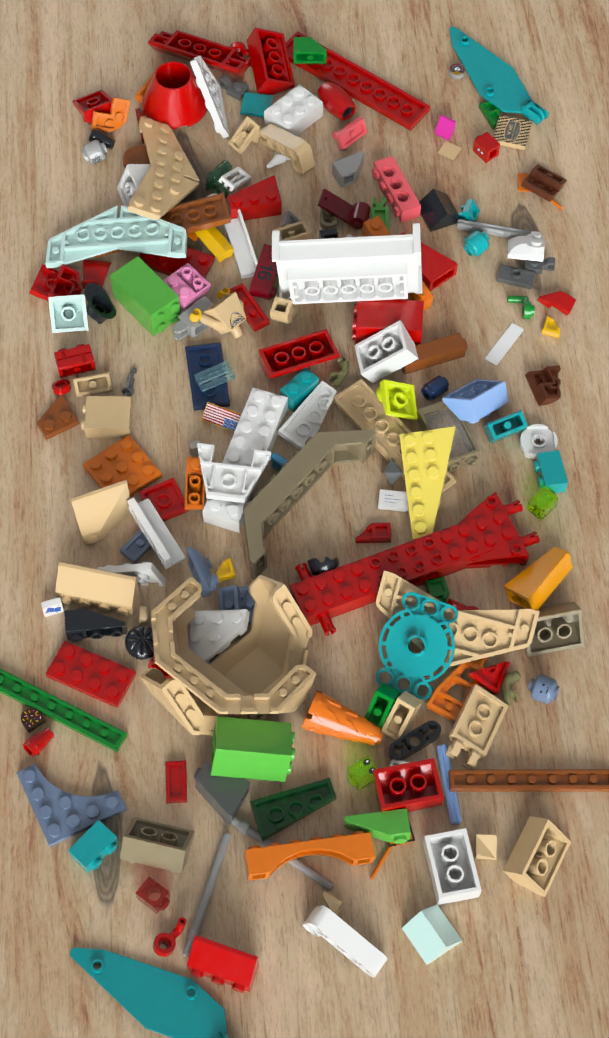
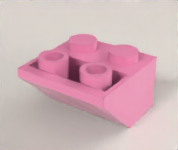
[163,263,211,312]

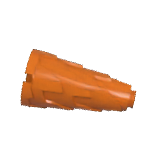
[301,690,383,746]

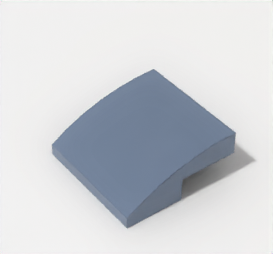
[218,585,255,625]

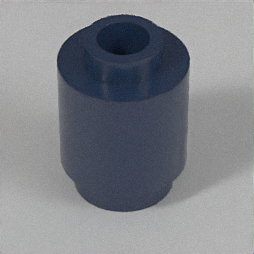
[421,375,449,401]

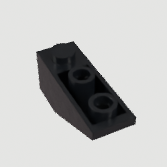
[64,608,127,641]

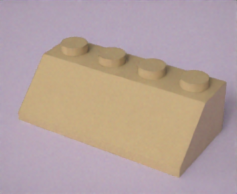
[55,562,140,616]

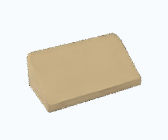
[73,372,113,397]

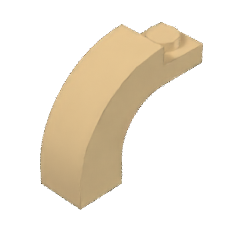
[270,297,299,324]

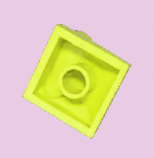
[376,380,418,420]

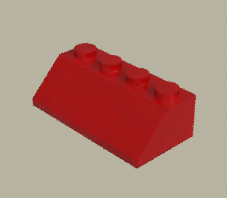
[246,28,295,95]
[258,329,340,378]

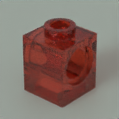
[135,876,170,914]

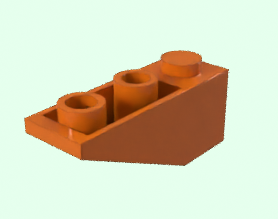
[185,457,205,510]

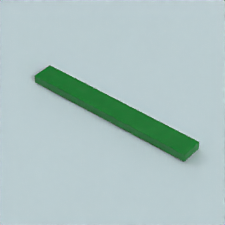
[0,669,128,752]

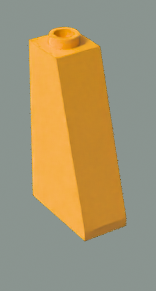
[504,547,573,611]

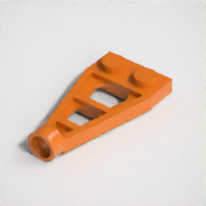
[426,657,488,723]

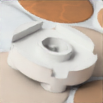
[520,424,558,459]

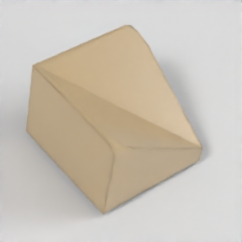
[474,834,497,860]
[317,891,342,915]

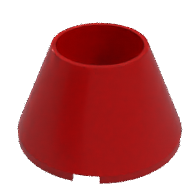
[142,61,207,129]

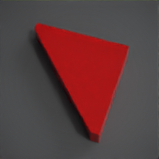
[467,661,510,695]

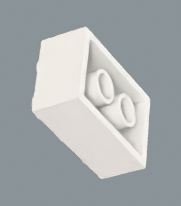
[264,84,323,136]
[423,828,482,905]

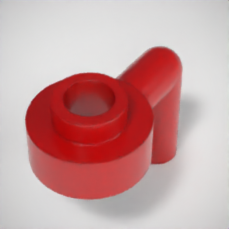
[230,41,252,67]
[153,917,187,957]

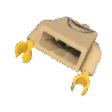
[189,287,246,339]

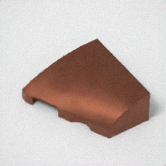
[525,365,561,406]

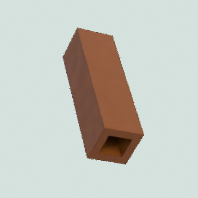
[401,332,468,375]

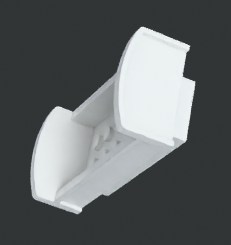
[272,223,423,304]

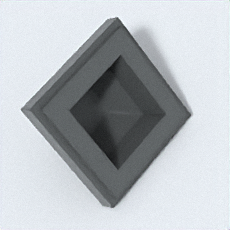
[381,458,403,485]

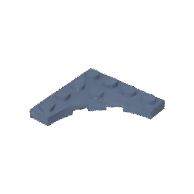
[16,764,127,847]

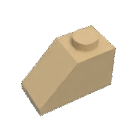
[381,691,423,740]

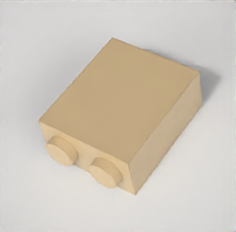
[81,396,133,438]

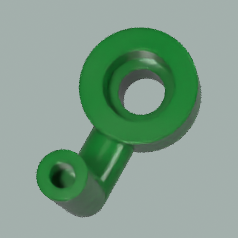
[507,296,535,319]

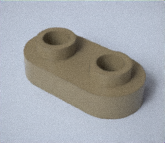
[320,208,337,230]

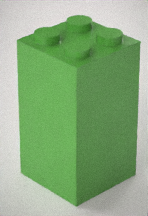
[110,256,180,336]
[211,716,295,782]

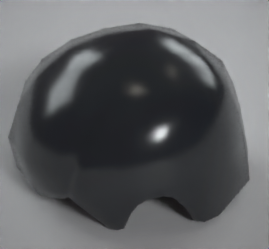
[307,557,339,576]

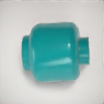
[463,230,489,257]

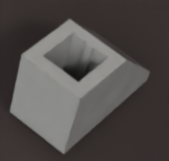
[332,151,364,188]

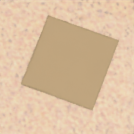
[438,141,462,161]

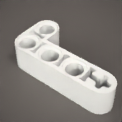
[303,905,387,978]

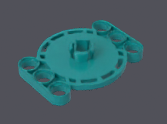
[376,592,459,700]

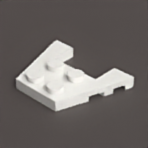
[197,443,271,503]

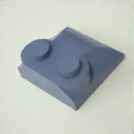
[186,547,219,598]

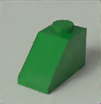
[294,37,327,64]
[364,683,401,732]

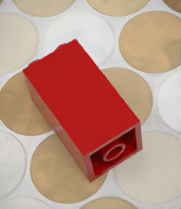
[352,299,424,346]

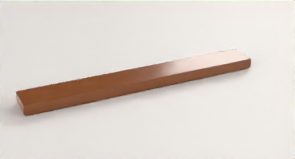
[448,769,609,792]

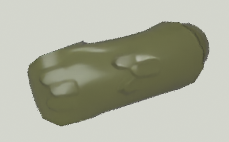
[329,356,350,387]
[502,671,521,706]

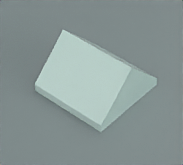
[48,294,88,333]
[402,904,462,965]

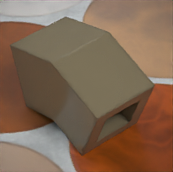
[188,439,201,457]

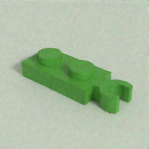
[371,197,390,232]

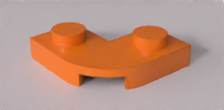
[91,97,130,132]

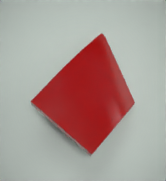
[29,264,81,301]

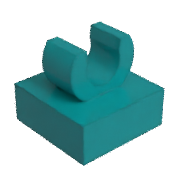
[458,199,480,222]

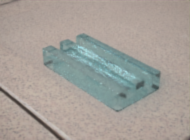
[194,361,235,392]

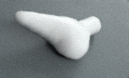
[266,151,291,168]

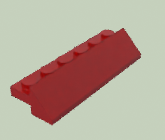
[148,30,251,79]

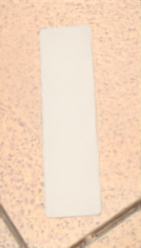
[485,323,524,365]

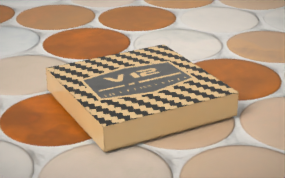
[494,115,532,150]

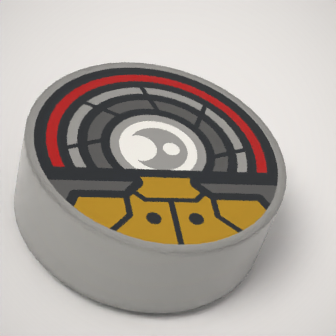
[449,63,465,79]

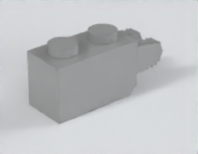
[172,296,214,341]

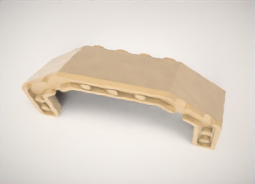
[140,575,313,736]
[151,577,317,714]

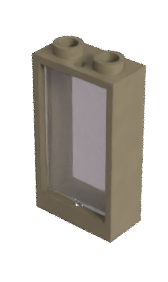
[417,401,480,471]

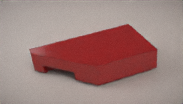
[356,523,391,543]

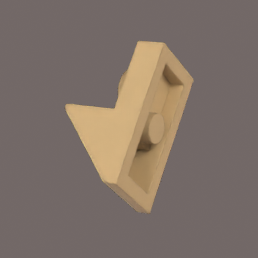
[228,116,260,154]

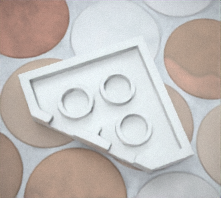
[188,609,250,664]

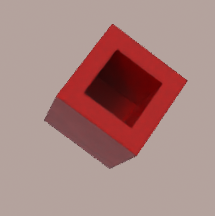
[473,132,500,163]

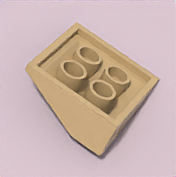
[70,480,130,545]

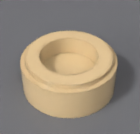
[139,606,147,626]

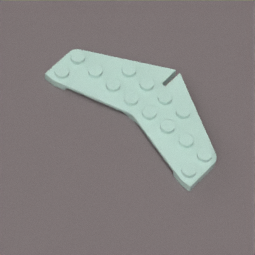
[45,205,187,268]

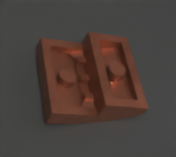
[521,164,567,202]

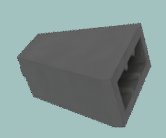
[194,762,250,826]

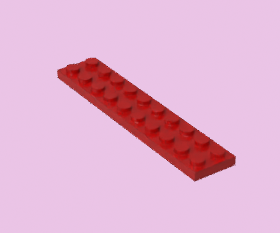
[286,31,430,131]

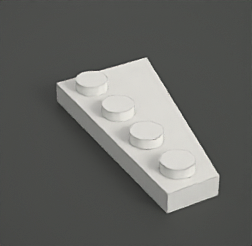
[277,380,337,450]

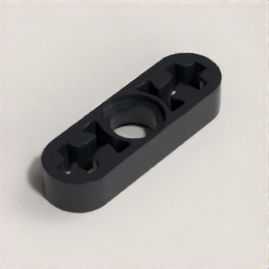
[388,721,441,761]

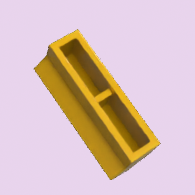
[195,227,234,263]

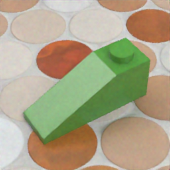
[344,808,411,844]

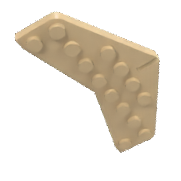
[127,116,200,220]
[376,571,540,668]

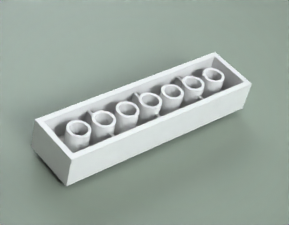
[202,388,288,533]

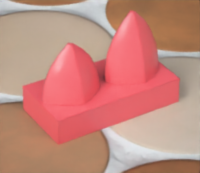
[332,117,368,150]

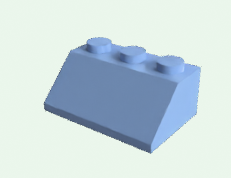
[442,379,508,423]

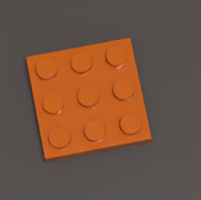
[83,435,162,497]

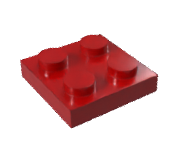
[139,477,189,522]

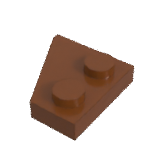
[37,395,79,440]

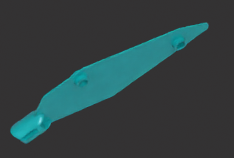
[449,27,549,125]
[70,948,230,1038]

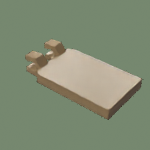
[445,684,509,770]

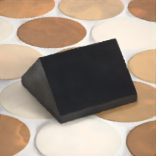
[419,188,461,232]

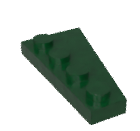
[250,778,336,841]

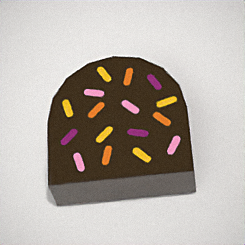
[21,708,46,733]

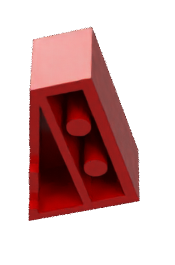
[227,175,282,221]

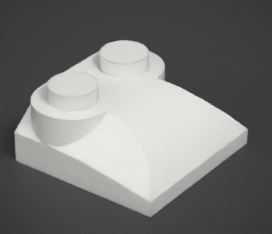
[508,231,545,262]

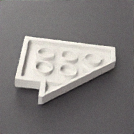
[190,56,229,139]

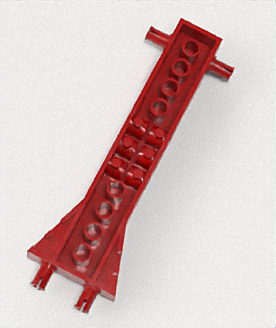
[290,492,540,636]

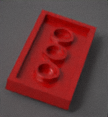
[139,247,215,278]
[46,641,136,708]

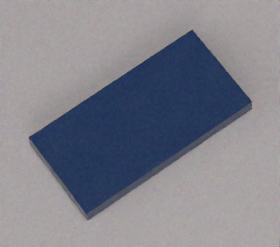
[185,342,230,411]

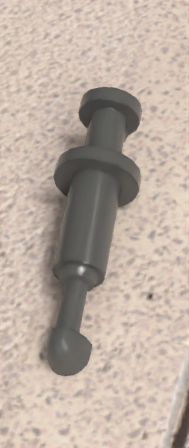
[122,367,137,396]

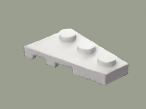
[97,562,167,587]

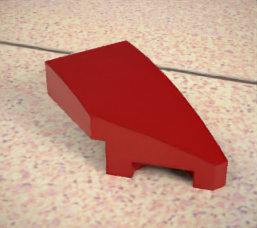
[537,291,576,316]

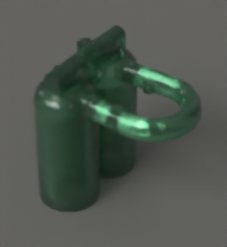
[205,160,232,198]

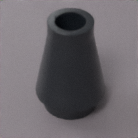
[89,129,115,150]

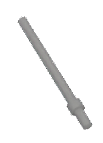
[232,816,334,891]
[182,833,231,958]

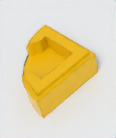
[541,316,560,338]
[216,558,236,582]

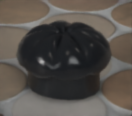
[125,625,154,660]

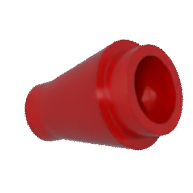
[23,728,54,757]

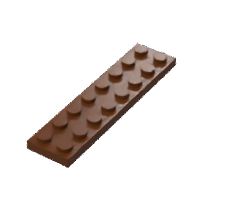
[95,193,232,258]

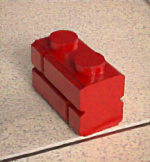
[54,344,96,378]

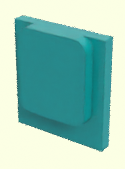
[240,92,274,117]

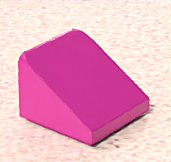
[435,114,456,140]

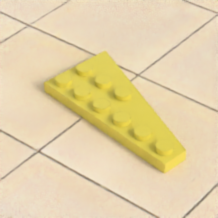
[399,426,456,540]

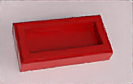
[165,760,187,804]

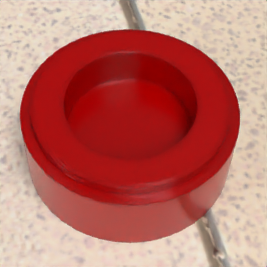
[52,379,71,395]

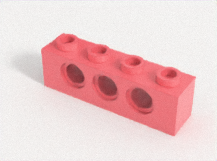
[372,156,421,223]

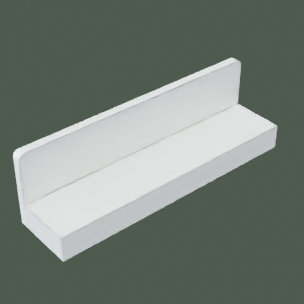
[224,209,258,280]
[127,497,185,570]

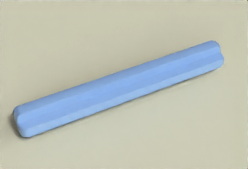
[436,744,462,825]

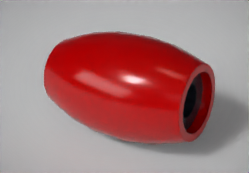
[317,81,356,121]

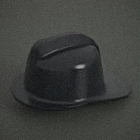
[84,283,117,324]

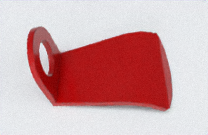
[81,259,112,289]

